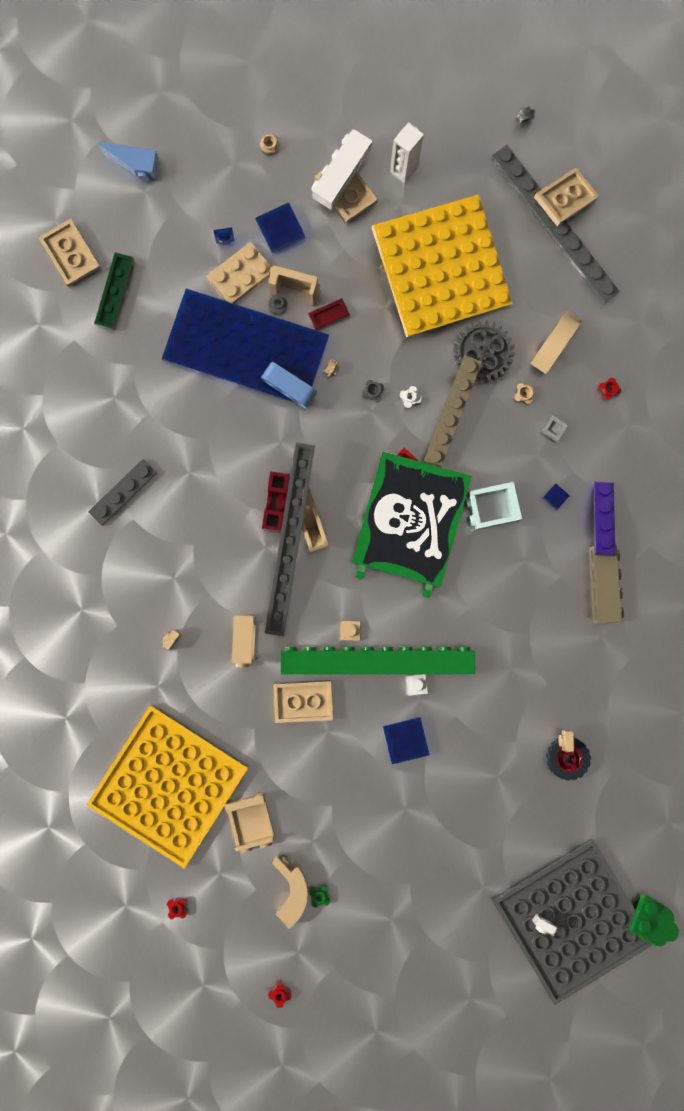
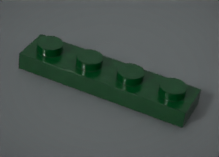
[94,252,134,330]

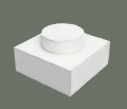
[406,674,428,696]
[532,914,557,935]

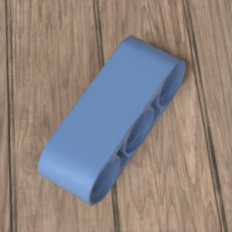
[261,362,317,408]

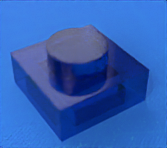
[213,227,235,245]
[542,483,570,510]

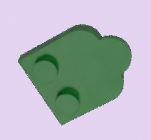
[629,895,679,946]

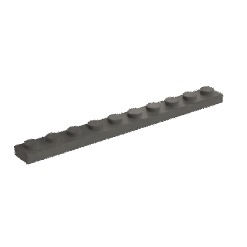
[491,145,620,304]
[265,442,315,636]

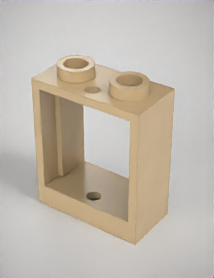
[232,615,256,667]

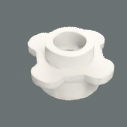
[400,386,422,408]

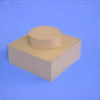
[341,621,360,641]
[162,630,182,650]
[559,730,574,752]

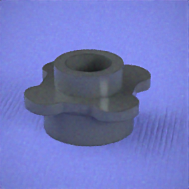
[363,380,384,401]

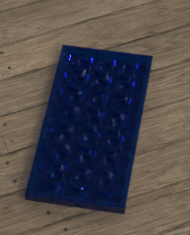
[162,288,329,405]

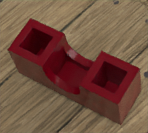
[262,471,290,533]

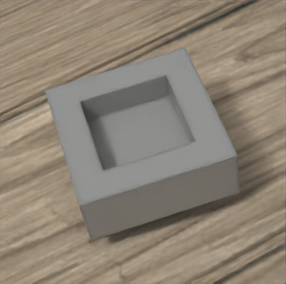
[541,415,568,442]

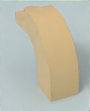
[530,311,582,374]
[272,854,308,929]

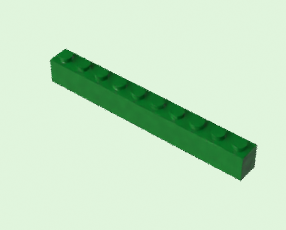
[281,647,475,674]

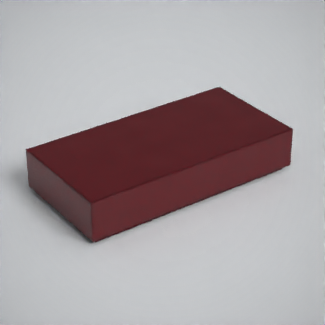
[308,298,350,332]

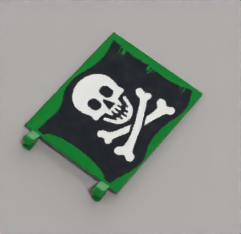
[352,452,472,598]

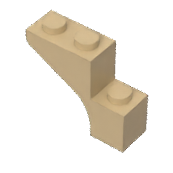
[302,487,328,552]

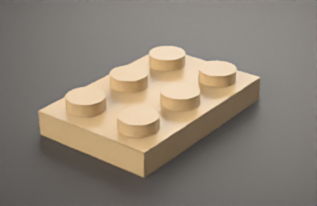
[534,168,599,226]
[315,171,378,223]
[38,219,100,287]
[207,241,272,307]
[273,681,333,723]

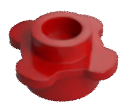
[599,378,621,400]
[167,898,187,919]
[268,983,292,1008]

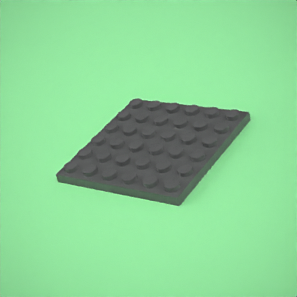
[493,840,652,1005]

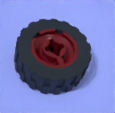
[546,738,591,781]

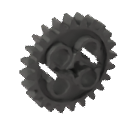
[453,320,515,383]

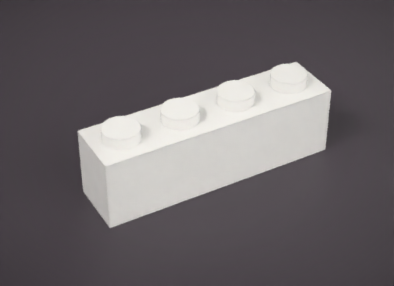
[390,122,424,183]
[311,129,372,210]

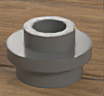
[517,107,535,122]
[269,294,288,314]

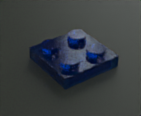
[255,202,305,253]
[383,717,430,764]

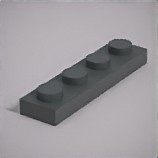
[88,459,157,526]

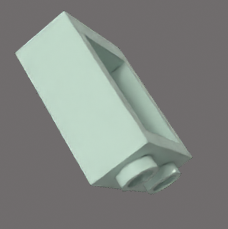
[465,482,522,530]

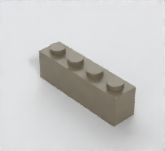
[590,545,624,624]

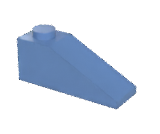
[100,142,159,181]

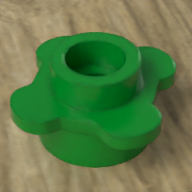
[309,886,330,908]

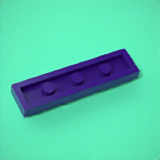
[593,482,616,556]

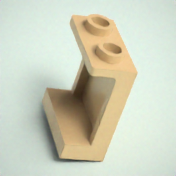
[268,265,321,306]
[225,793,275,853]

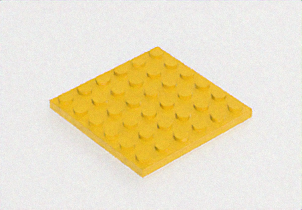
[372,194,513,337]
[86,705,249,869]

